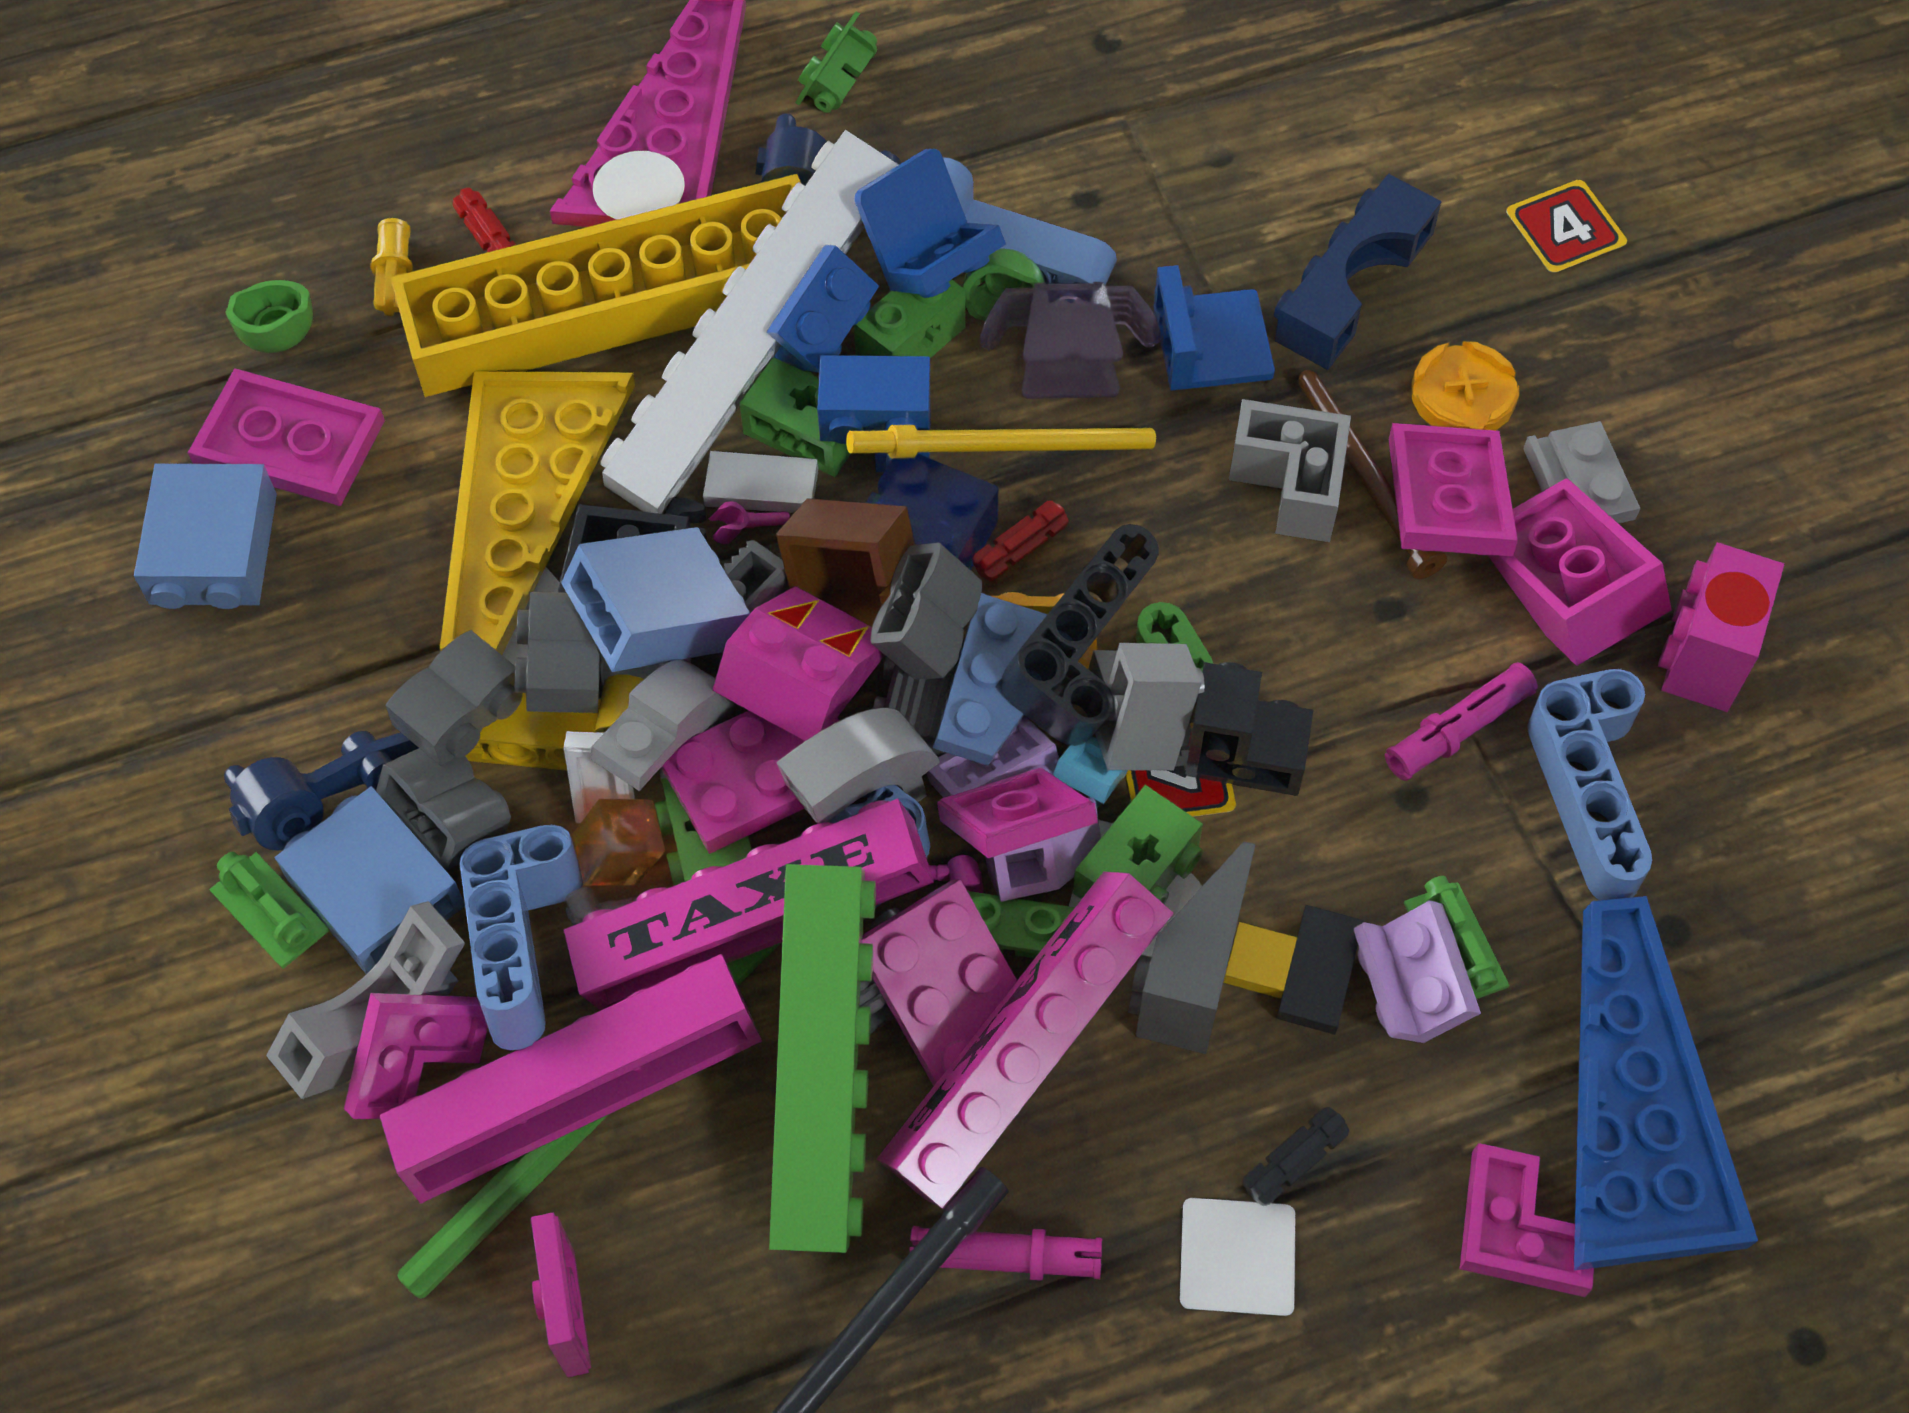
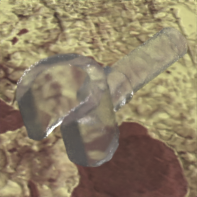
[565,887,638,926]

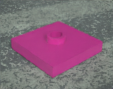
[937,767,1098,858]
[531,1212,591,1377]

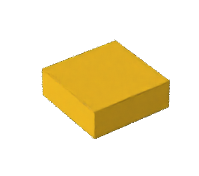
[1223,922,1297,998]

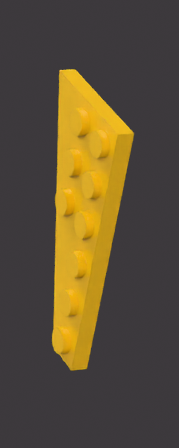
[440,371,635,655]

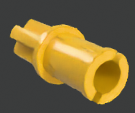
[371,218,413,316]

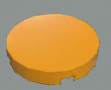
[1412,341,1519,431]

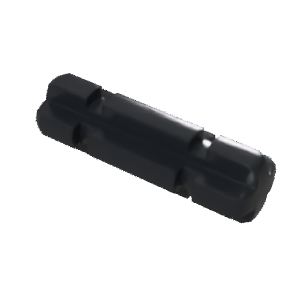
[1242,1107,1350,1206]

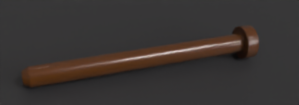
[1299,369,1447,579]

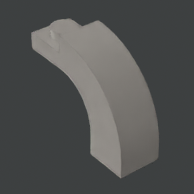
[591,659,741,791]
[776,708,940,824]
[266,901,465,1099]

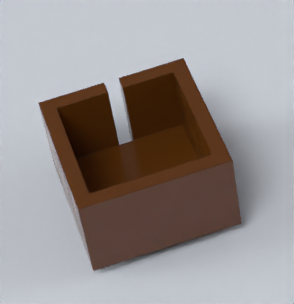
[776,498,915,627]

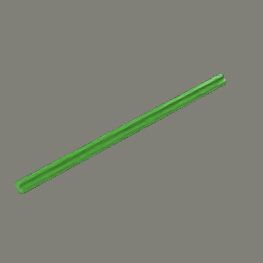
[397,942,782,1299]

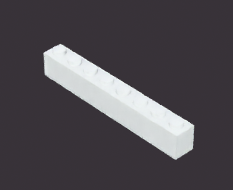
[600,130,898,514]

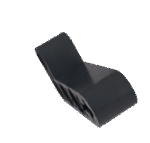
[1001,524,1159,746]

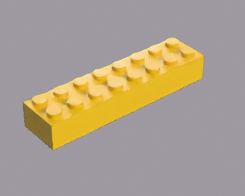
[390,174,801,397]

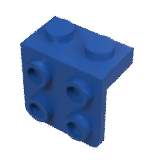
[855,149,1006,298]
[767,245,879,372]

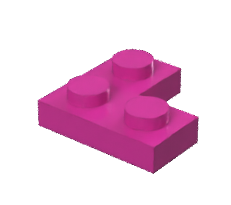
[344,993,488,1119]
[1460,1143,1594,1297]

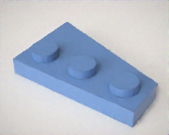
[933,593,1072,766]

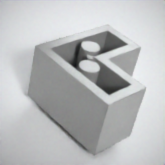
[1229,399,1351,542]
[1088,643,1204,770]

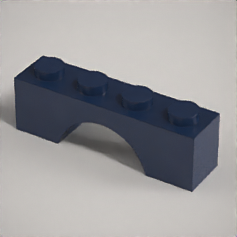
[1274,174,1442,370]

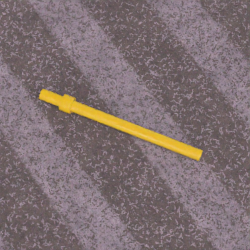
[846,425,1156,458]

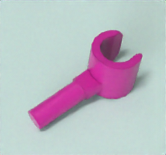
[709,501,790,544]
[929,855,984,893]

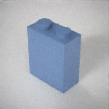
[134,464,277,609]
[561,527,750,672]
[274,786,465,974]

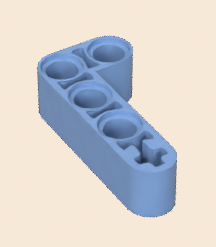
[943,157,1117,307]
[1527,669,1652,900]
[460,825,583,1050]

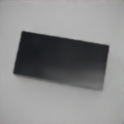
[1276,905,1364,1035]

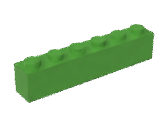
[769,864,876,1253]

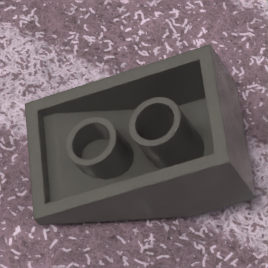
[1128,842,1256,1054]

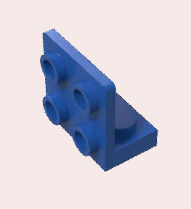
[1153,265,1275,391]

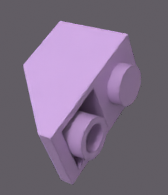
[985,797,1101,902]

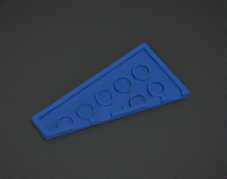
[1574,896,1758,1271]

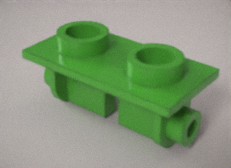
[795,11,877,113]
[209,852,330,969]
[1404,876,1510,999]
[967,891,1075,958]

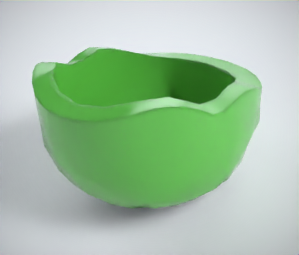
[963,248,1045,325]
[225,280,313,353]

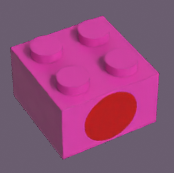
[1658,542,1785,712]

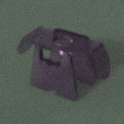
[980,282,1160,399]

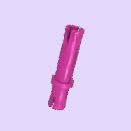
[1385,662,1538,781]
[910,1226,1102,1280]

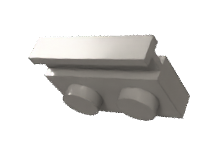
[1523,421,1640,523]

